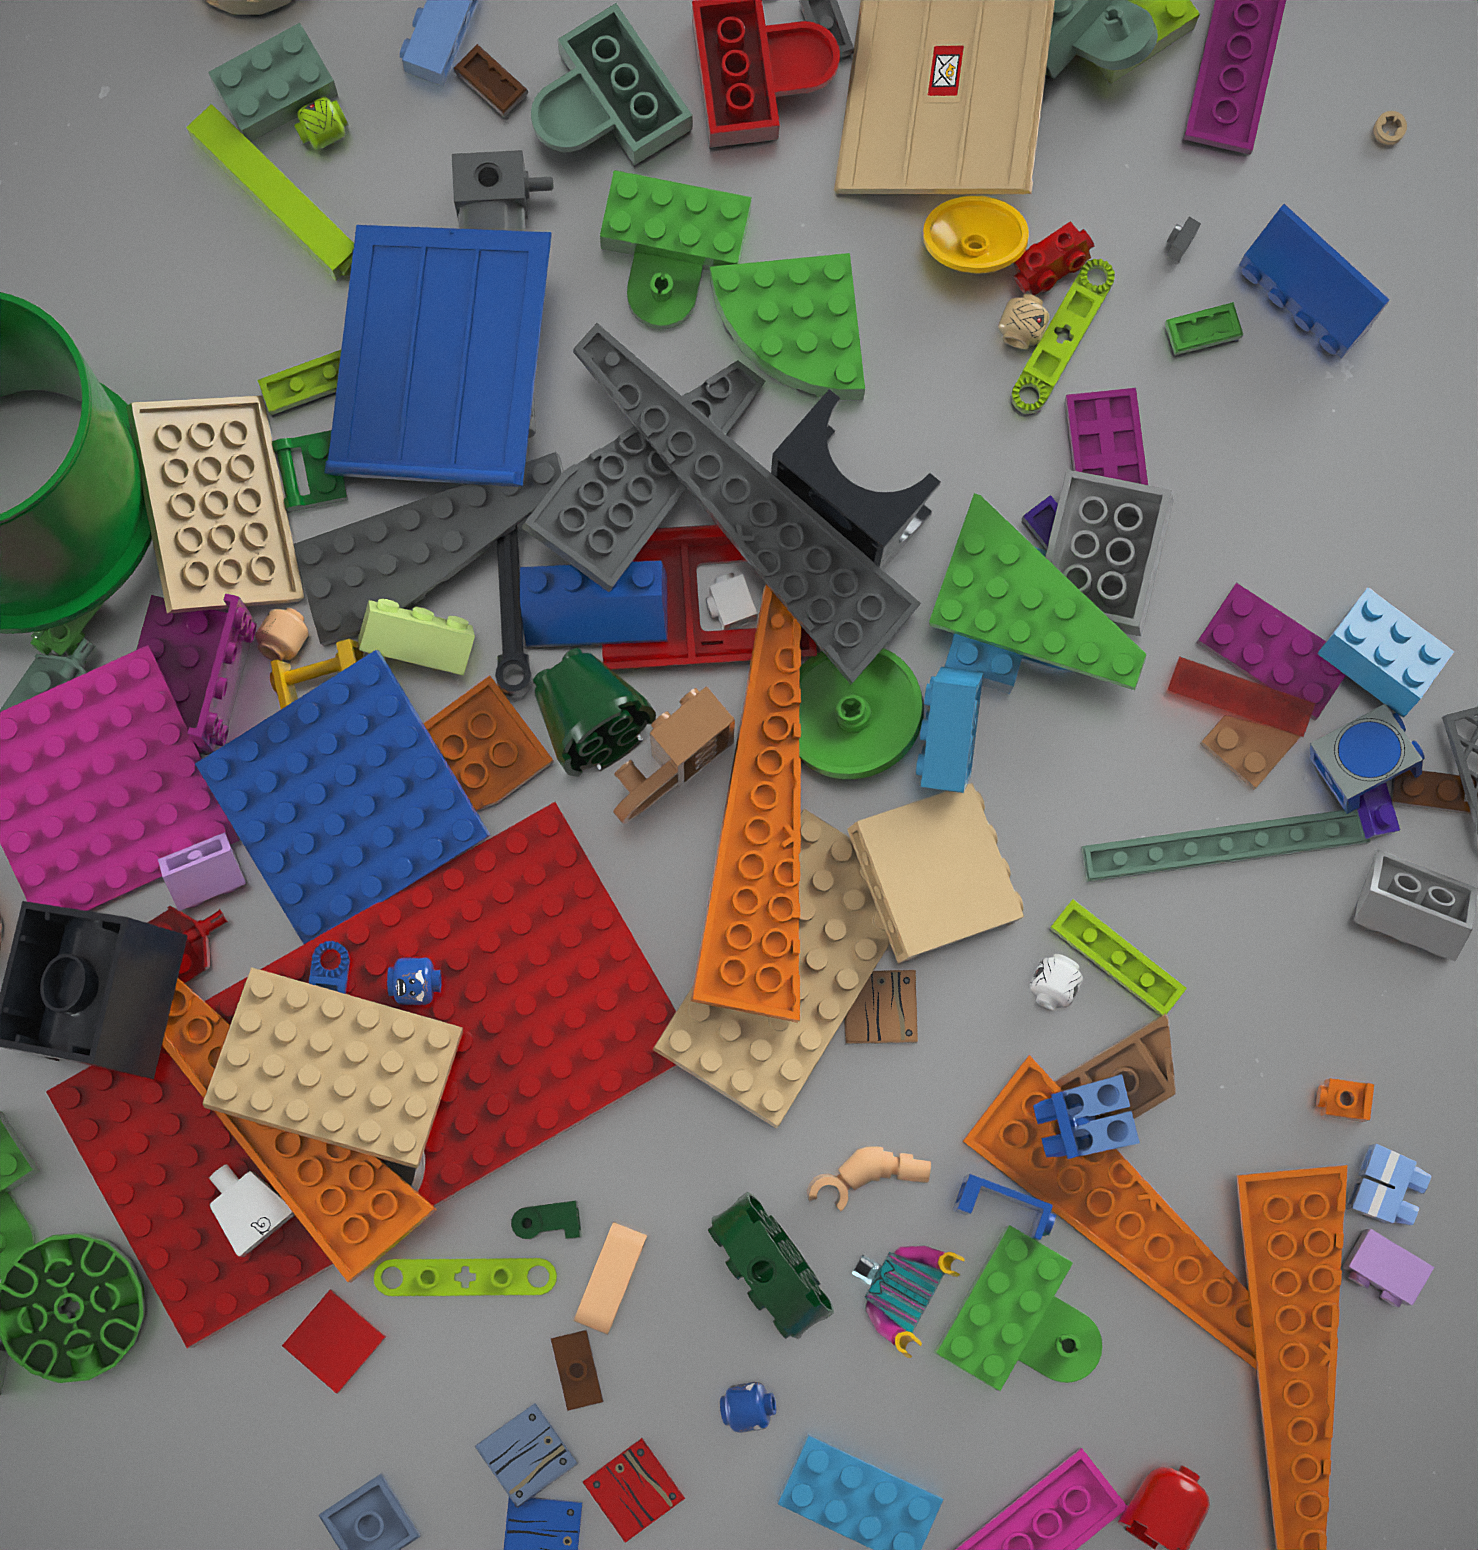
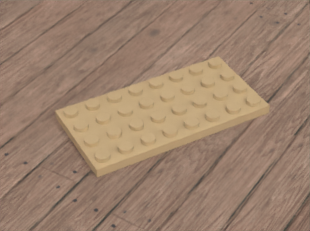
[653,809,890,1128]

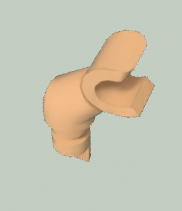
[807,1146,931,1211]

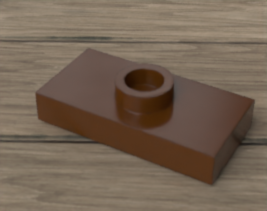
[453,44,528,118]
[551,1330,604,1411]

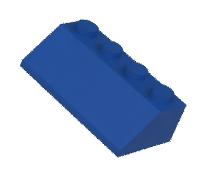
[520,561,668,648]

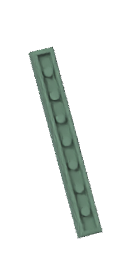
[1081,809,1370,883]

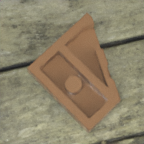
[1200,715,1300,790]

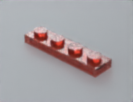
[1167,656,1315,738]

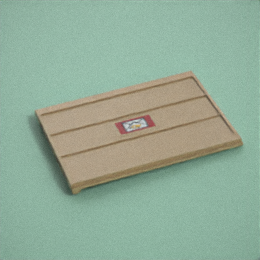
[834,0,1055,194]

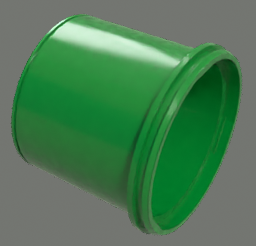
[0,292,152,634]

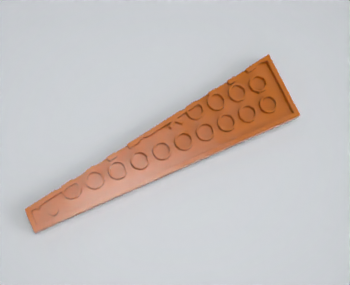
[691,584,801,1023]
[162,978,437,1283]

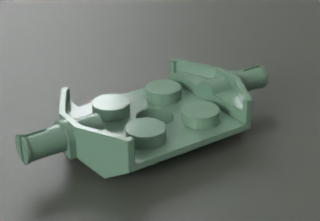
[0,638,96,712]

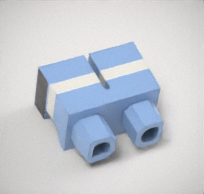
[1346,1144,1431,1225]

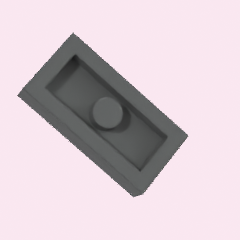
[799,0,854,58]

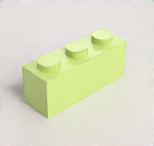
[358,599,475,676]

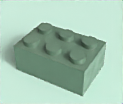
[208,23,338,142]

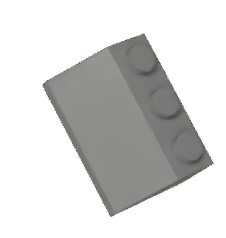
[1354,850,1478,961]

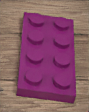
[1065,388,1148,485]
[1196,582,1346,720]

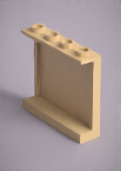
[847,783,1024,964]

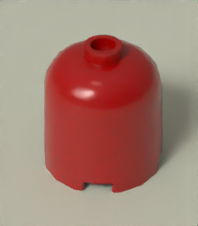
[1117,1465,1210,1550]

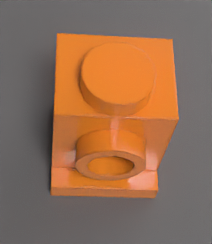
[1316,1078,1374,1122]

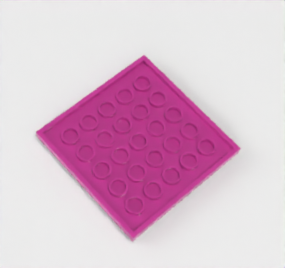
[0,645,240,911]

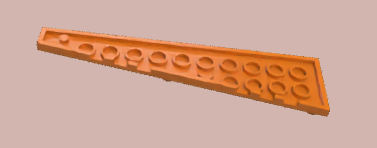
[963,1055,1257,1370]
[1236,1165,1348,1550]

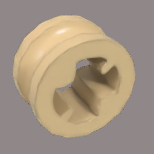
[1373,111,1407,145]

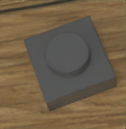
[1167,216,1201,262]

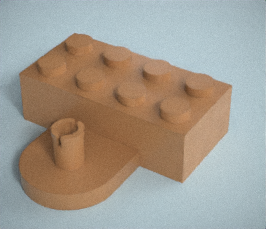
[613,686,735,824]

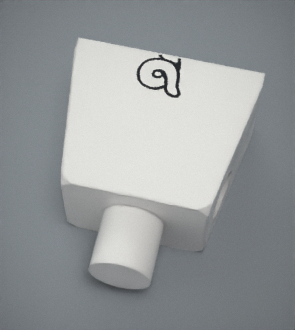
[209,1164,295,1257]

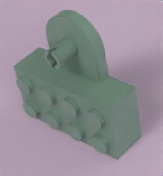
[1046,0,1158,79]
[531,3,693,166]

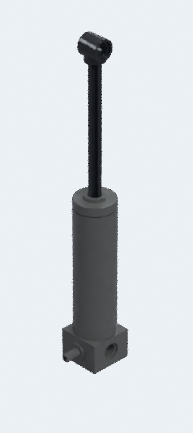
[452,150,554,698]

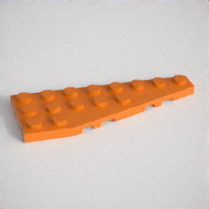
[424,675,554,811]

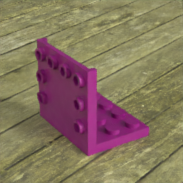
[136,593,257,755]

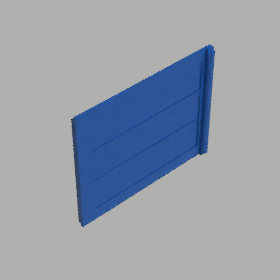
[325,225,552,487]

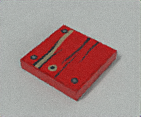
[582,1438,685,1543]

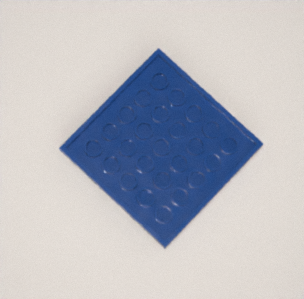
[195,650,491,944]

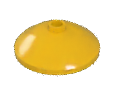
[923,196,1029,274]

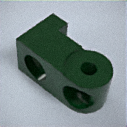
[511,1200,582,1240]

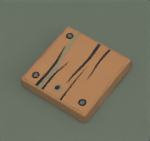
[844,970,918,1044]

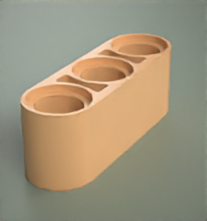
[574,1222,647,1335]

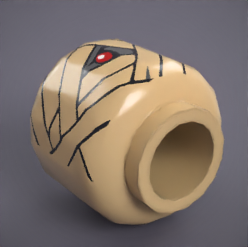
[998,294,1050,349]

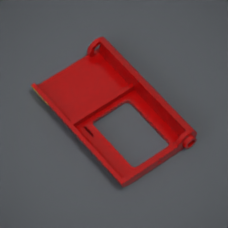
[602,524,817,670]

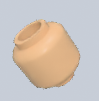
[255,608,309,661]

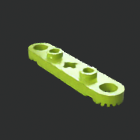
[1011,258,1115,414]
[374,1258,557,1296]

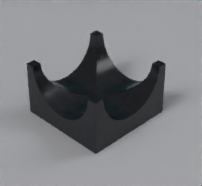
[771,389,941,570]

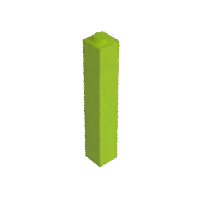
[186,104,354,281]

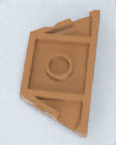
[1054,1013,1176,1119]

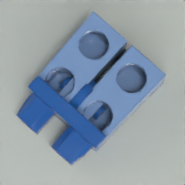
[1033,1074,1140,1159]

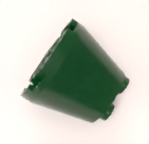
[533,648,656,777]

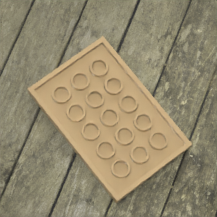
[126,395,304,614]
[203,967,463,1169]

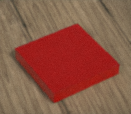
[282,1289,386,1394]

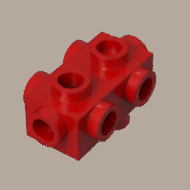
[1013,221,1095,296]

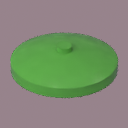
[799,648,924,779]

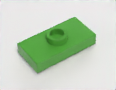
[1165,302,1243,356]

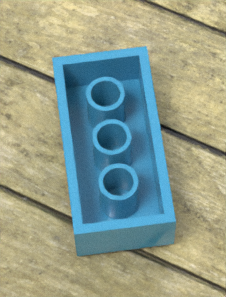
[777,1434,944,1550]

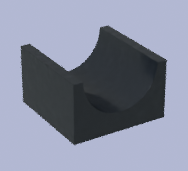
[0,901,188,1079]

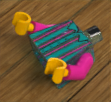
[852,1245,965,1358]

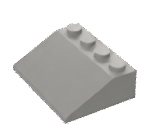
[1045,469,1173,636]

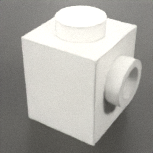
[705,573,758,630]

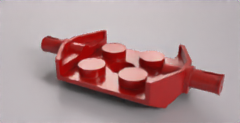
[147,906,228,984]

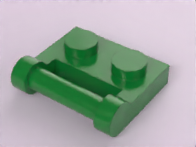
[272,430,348,512]

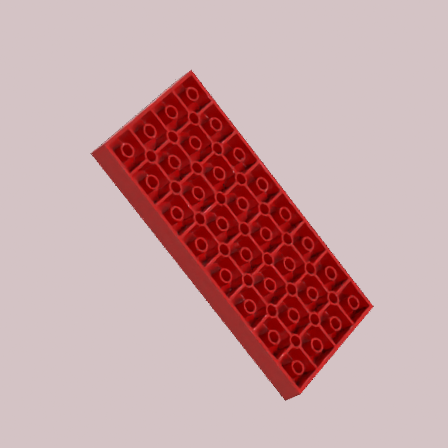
[46,802,679,1348]

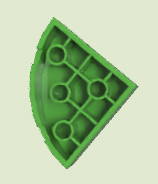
[710,253,865,400]

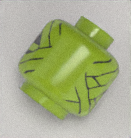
[294,97,349,149]

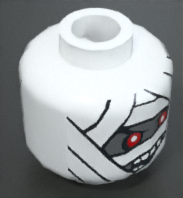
[1030,954,1083,1010]

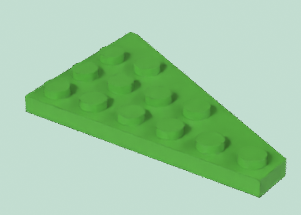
[929,493,1146,691]

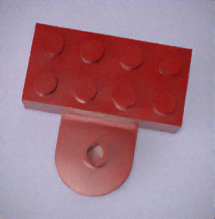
[692,0,840,148]

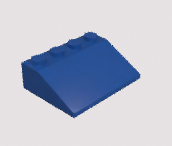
[1239,204,1390,359]

